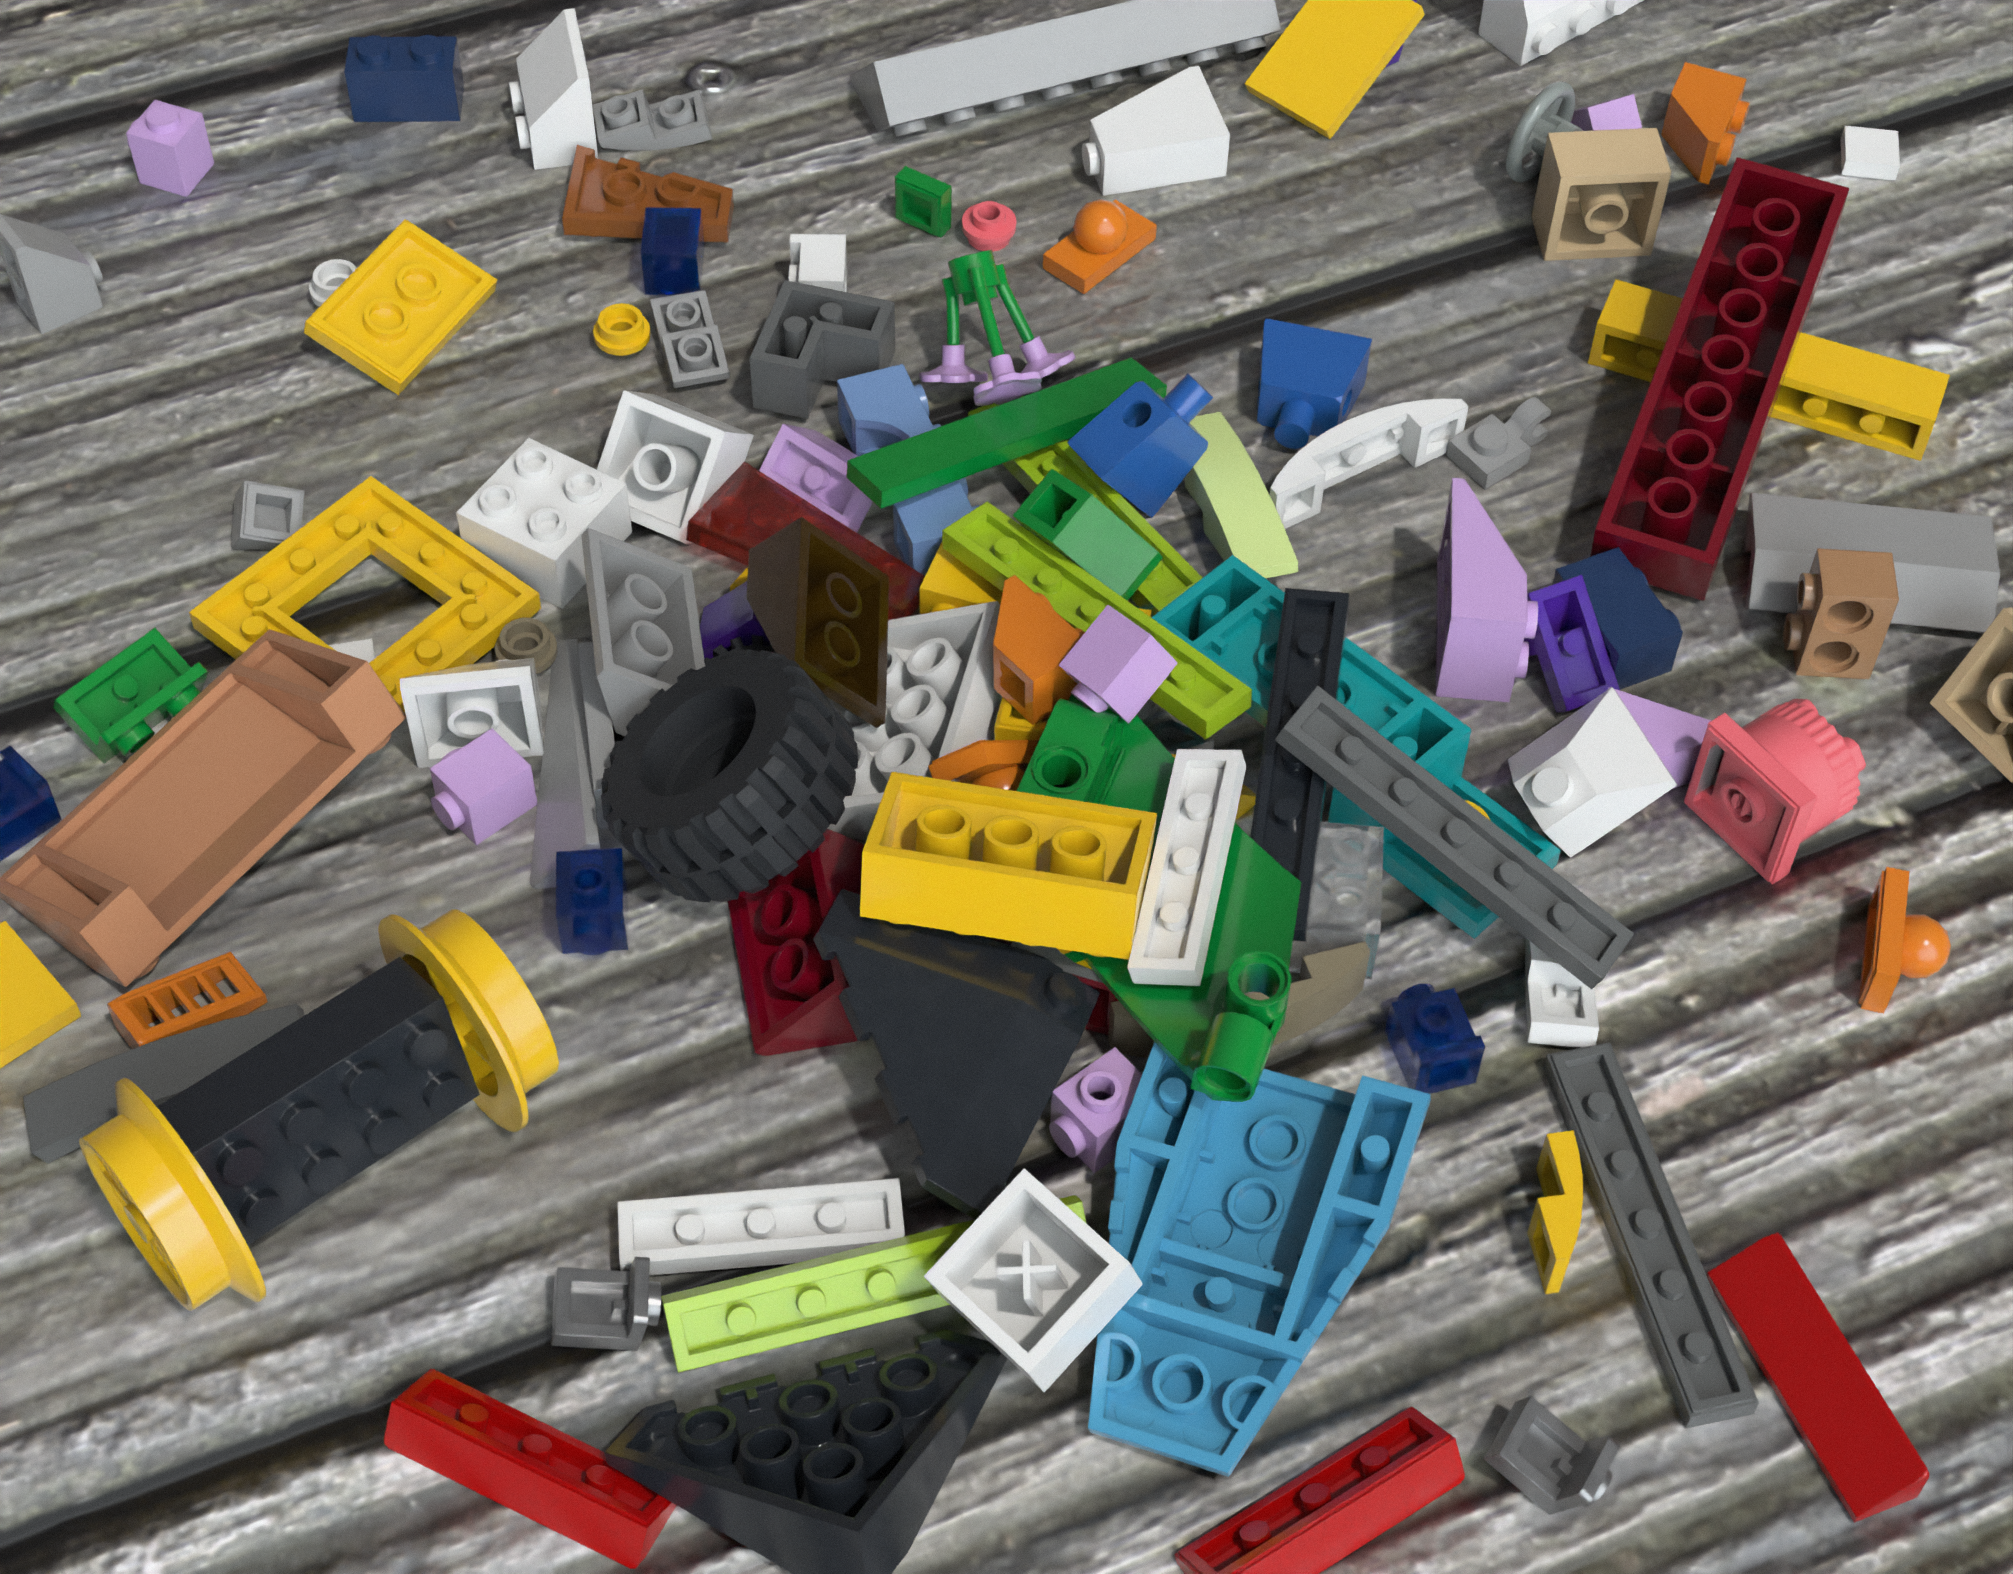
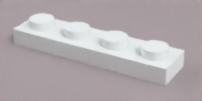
[1127,749,1246,986]
[618,1178,905,1276]

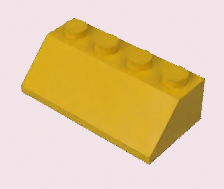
[860,772,1157,960]

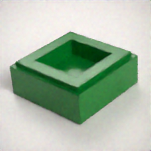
[895,166,952,238]

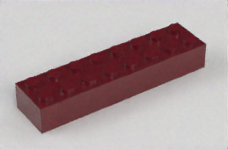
[1590,157,1849,601]

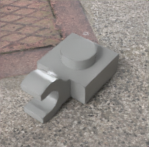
[1447,397,1551,490]

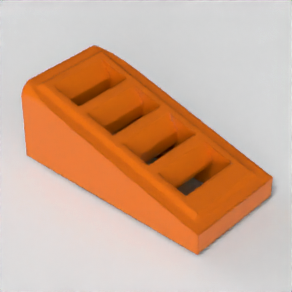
[107,952,268,1049]

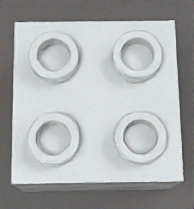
[456,438,632,609]
[924,1168,1143,1392]

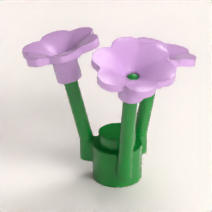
[919,250,1076,406]

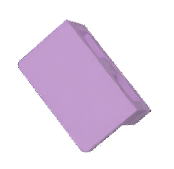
[757,424,873,533]

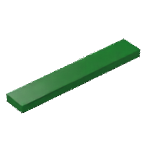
[846,357,1167,509]

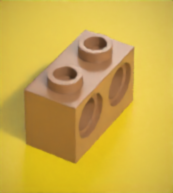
[1783,548,1899,679]

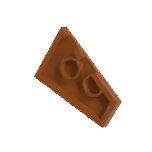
[562,145,734,243]

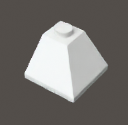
[400,658,544,768]
[1508,687,1677,858]

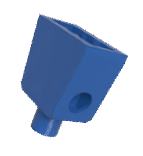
[1257,318,1372,449]
[1067,373,1213,518]

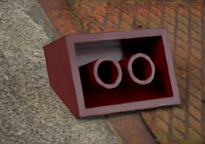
[728,828,864,1056]

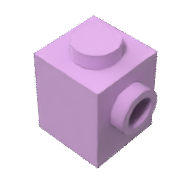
[126,100,214,197]
[1059,605,1178,723]
[430,728,538,845]
[1049,1047,1142,1173]

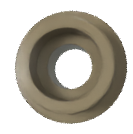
[495,618,558,674]

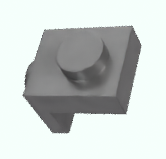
[551,1256,661,1351]
[1484,1396,1620,1515]

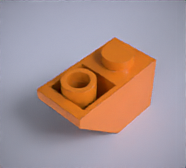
[1661,62,1750,185]
[993,575,1085,725]

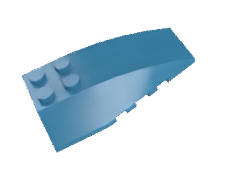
[1088,1041,1431,1477]

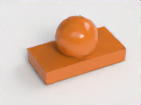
[1043,199,1157,294]
[928,740,1039,791]
[1858,867,1951,1014]

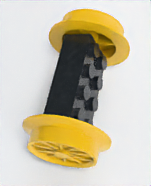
[79,909,559,1311]

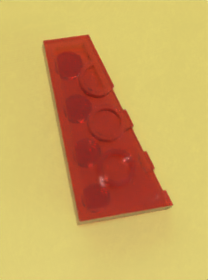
[686,461,925,620]

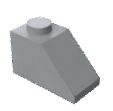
[0,214,103,335]

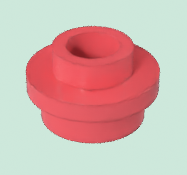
[962,201,1016,252]

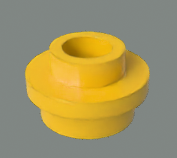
[593,303,651,356]

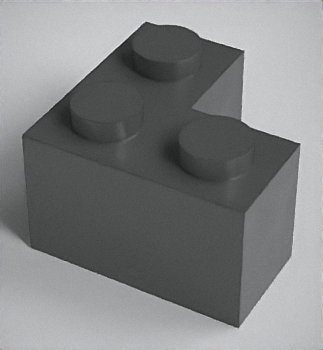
[750,280,895,419]

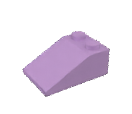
[1436,478,1538,702]

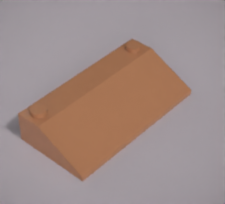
[0,629,406,987]

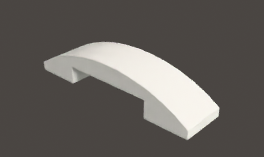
[1270,398,1468,529]

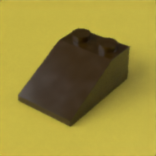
[746,517,889,728]

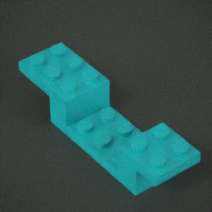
[1136,555,1561,939]

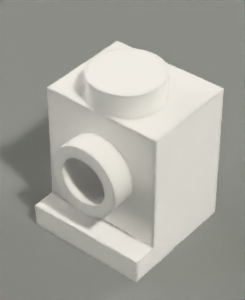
[789,234,847,292]

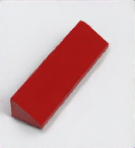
[1706,1232,1929,1523]
[384,1369,677,1569]
[1174,1406,1465,1574]

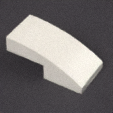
[1525,938,1599,1048]

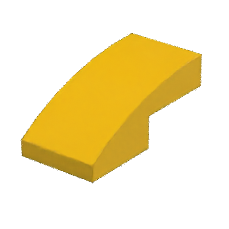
[1527,1130,1583,1294]

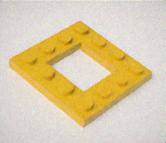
[189,476,541,715]

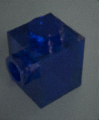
[556,848,628,955]

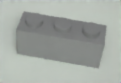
[581,528,705,736]

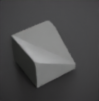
[231,481,304,550]

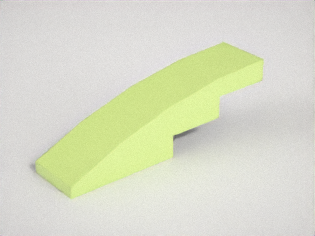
[1185,412,1298,578]

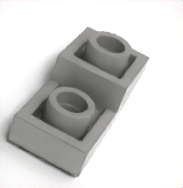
[592,89,713,151]
[650,290,730,388]

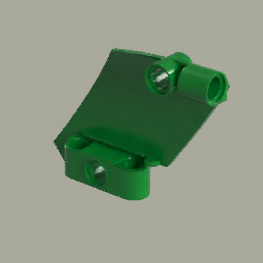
[1017,694,1302,1102]

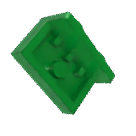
[53,628,208,764]

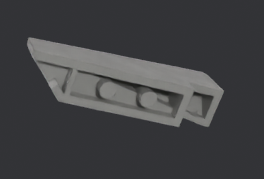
[530,636,615,889]

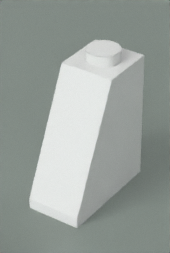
[1082,66,1230,196]

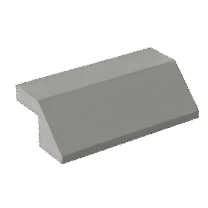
[1743,493,2000,634]

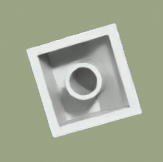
[509,8,598,170]
[597,390,754,544]

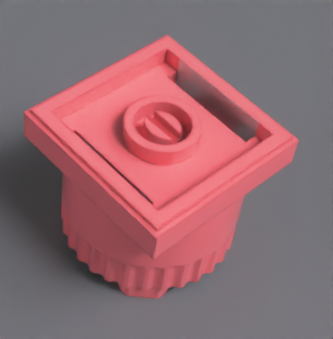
[1684,699,1866,885]

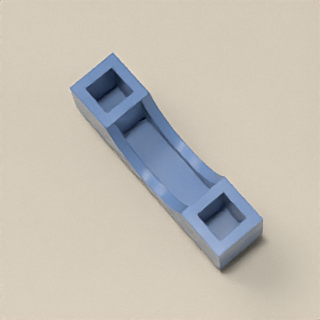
[837,364,979,584]

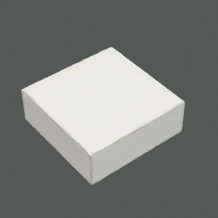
[1840,126,1900,180]

